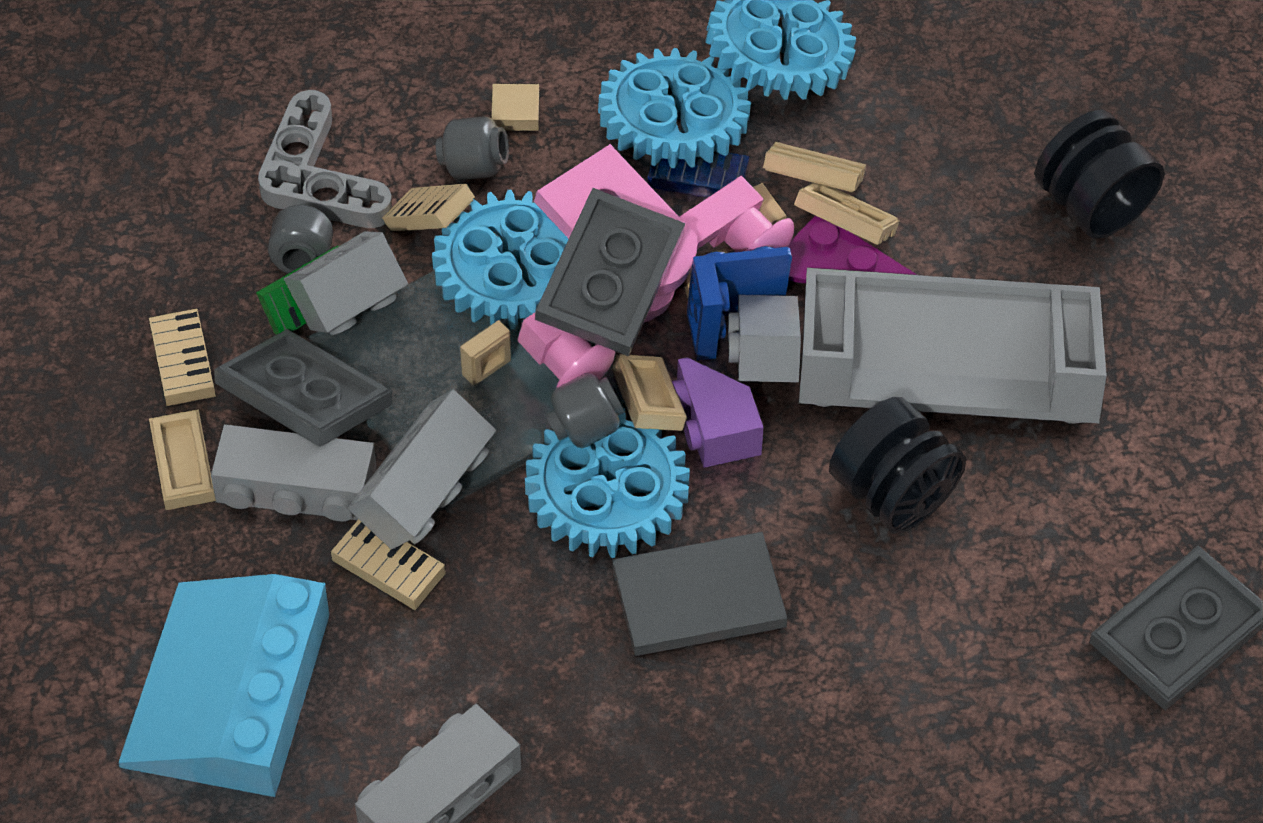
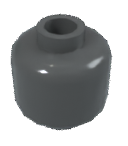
[436,116,509,180]
[267,205,334,274]
[545,373,625,448]

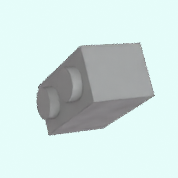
[284,231,408,335]
[728,295,801,382]

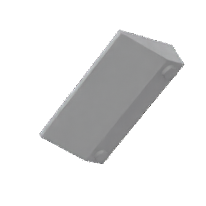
[799,268,1107,424]

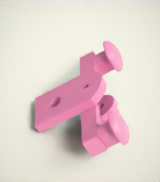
[517,144,794,388]

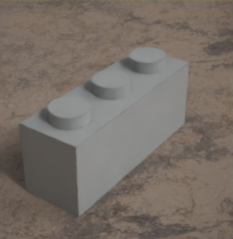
[347,389,496,550]
[211,424,377,522]
[355,704,521,823]

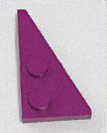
[788,215,917,284]

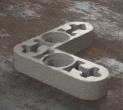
[258,90,393,228]

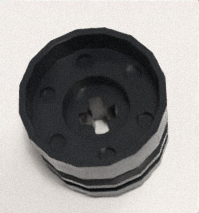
[1034,109,1165,239]
[829,397,967,534]

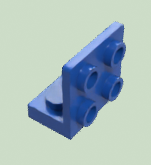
[687,246,792,361]

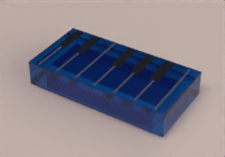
[648,151,750,197]

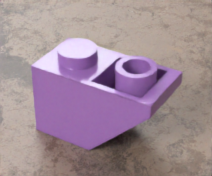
[671,357,764,468]

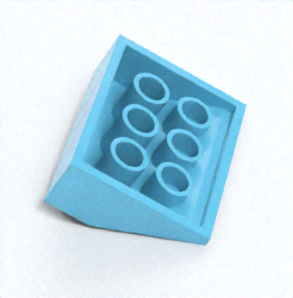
[118,574,330,797]

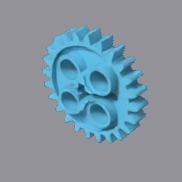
[706,0,856,100]
[598,48,751,168]
[432,190,568,330]
[525,408,690,558]

